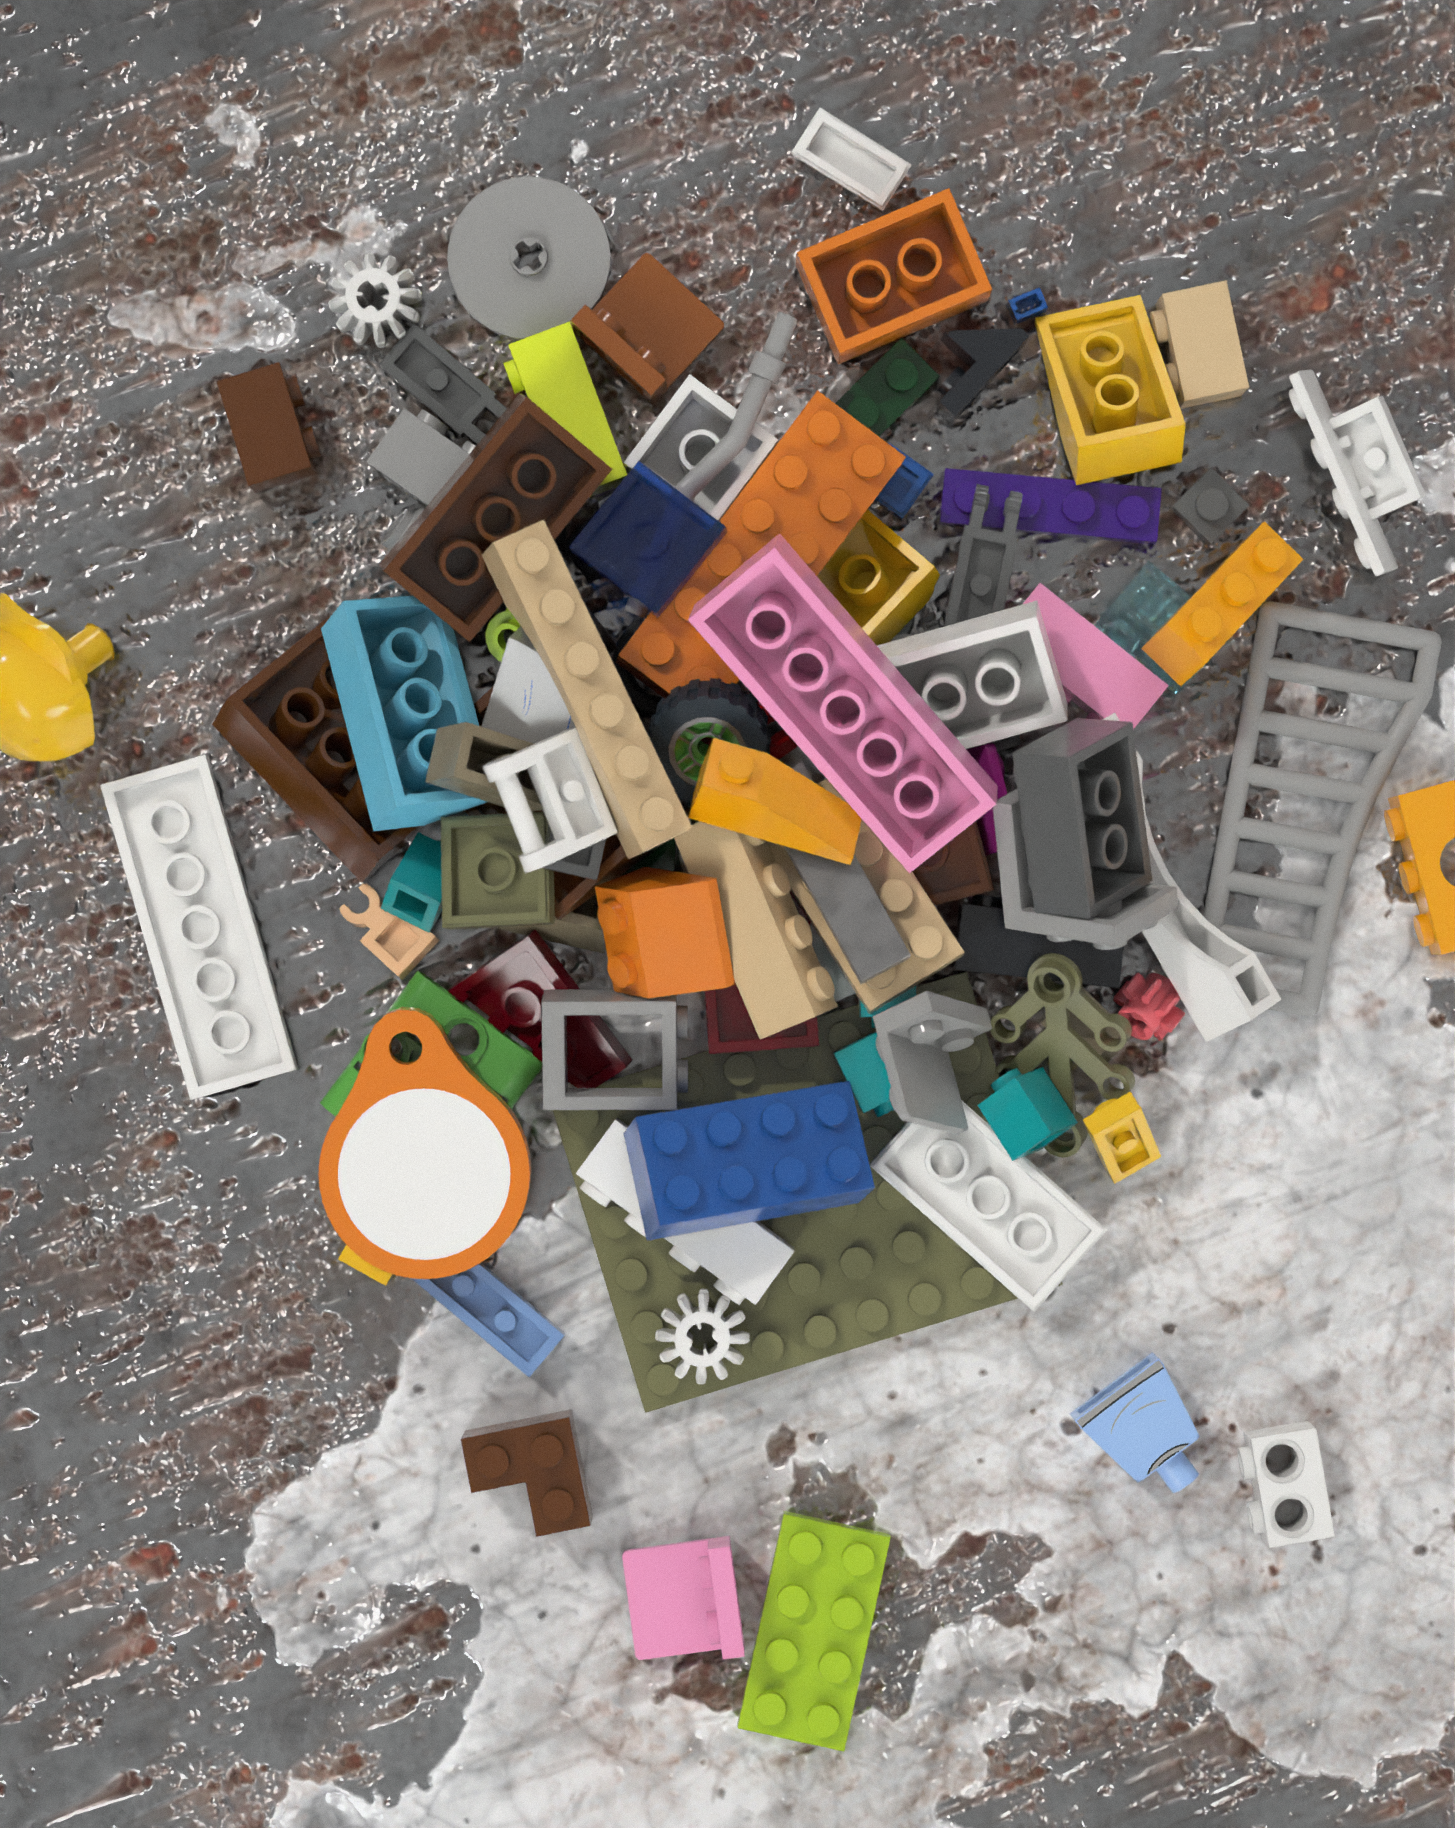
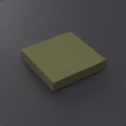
[441,812,555,930]

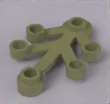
[990,953,1135,1158]

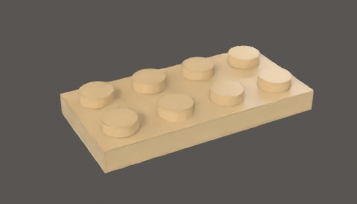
[768,778,964,1014]

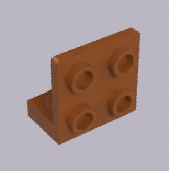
[570,253,724,406]

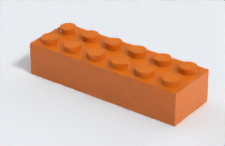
[616,390,906,699]

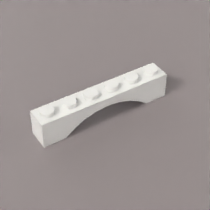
[1102,713,1282,1042]

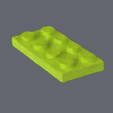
[737,1511,891,1752]

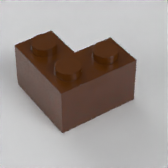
[461,1409,593,1537]

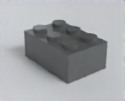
[1013,718,1153,919]

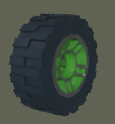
[648,678,771,806]

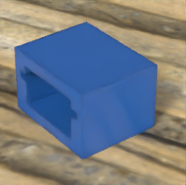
[1006,287,1048,325]

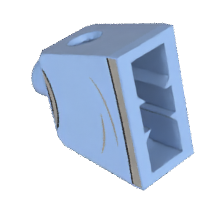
[1070,1352,1200,1493]

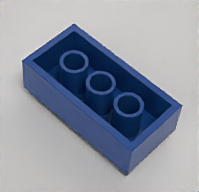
[623,1081,875,1241]

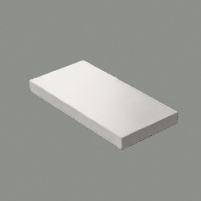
[870,1100,1107,1312]

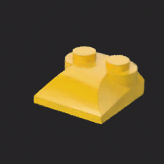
[818,510,940,645]

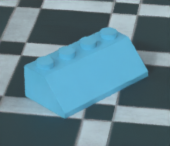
[321,596,487,831]

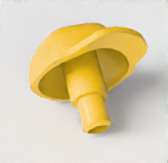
[0,593,115,761]

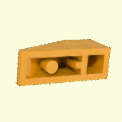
[688,738,862,865]

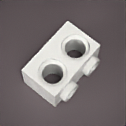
[1237,1421,1335,1548]

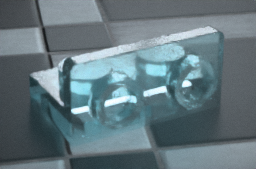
[1095,561,1204,694]

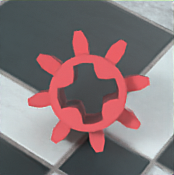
[1113,972,1185,1041]

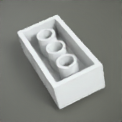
[877,601,1068,749]

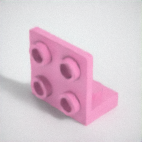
[622,1536,745,1660]

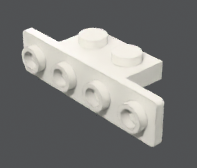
[1289,370,1426,576]

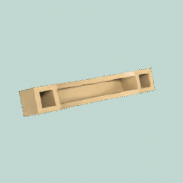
[482,520,693,860]

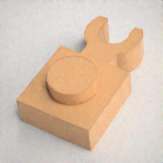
[339,883,440,980]

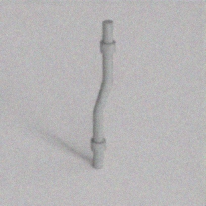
[624,312,798,618]

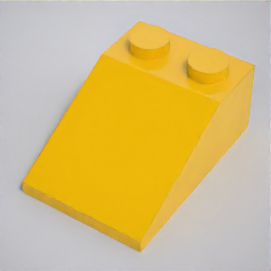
[1035,295,1186,485]

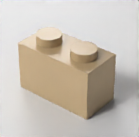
[1150,280,1249,409]

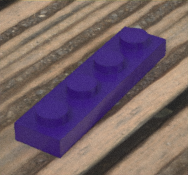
[939,468,1162,545]

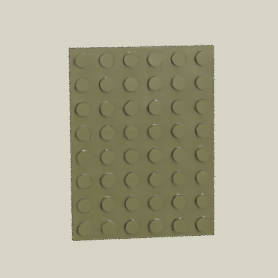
[553,971,1063,1413]

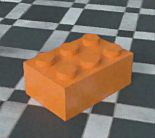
[796,188,992,364]

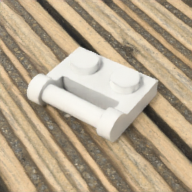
[483,728,618,872]

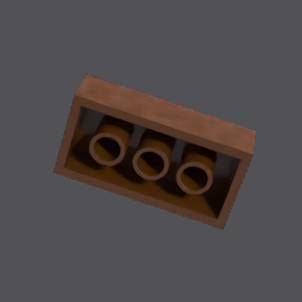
[379,393,612,642]

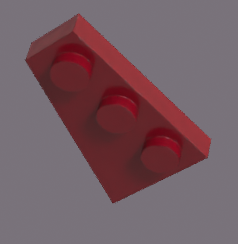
[448,930,633,1088]

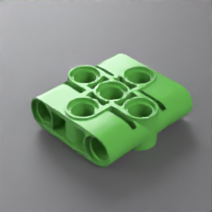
[320,970,543,1117]

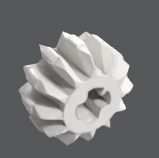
[328,253,422,348]
[655,1289,750,1384]

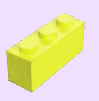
[503,321,629,498]

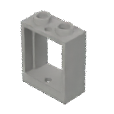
[542,989,688,1110]

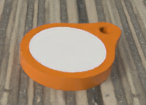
[318,1007,531,1279]

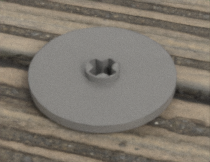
[447,176,611,340]

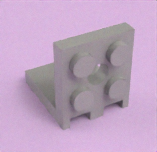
[993,789,1178,950]

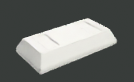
[791,108,912,212]

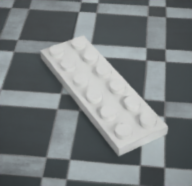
[100,755,298,1100]

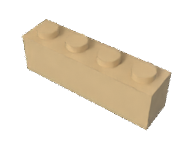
[674,821,838,1040]

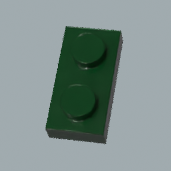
[835,338,940,437]

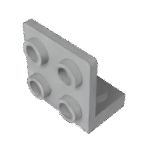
[873,991,992,1134]

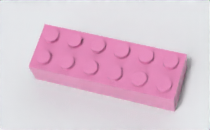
[688,533,998,873]

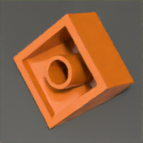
[595,867,735,998]

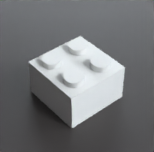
[624,374,778,534]

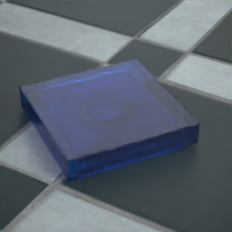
[569,461,728,618]

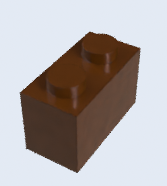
[216,362,322,493]

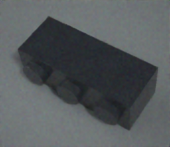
[952,895,1124,988]

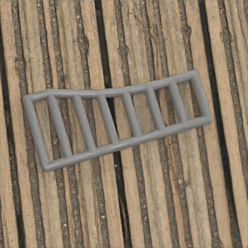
[1203,601,1442,1017]

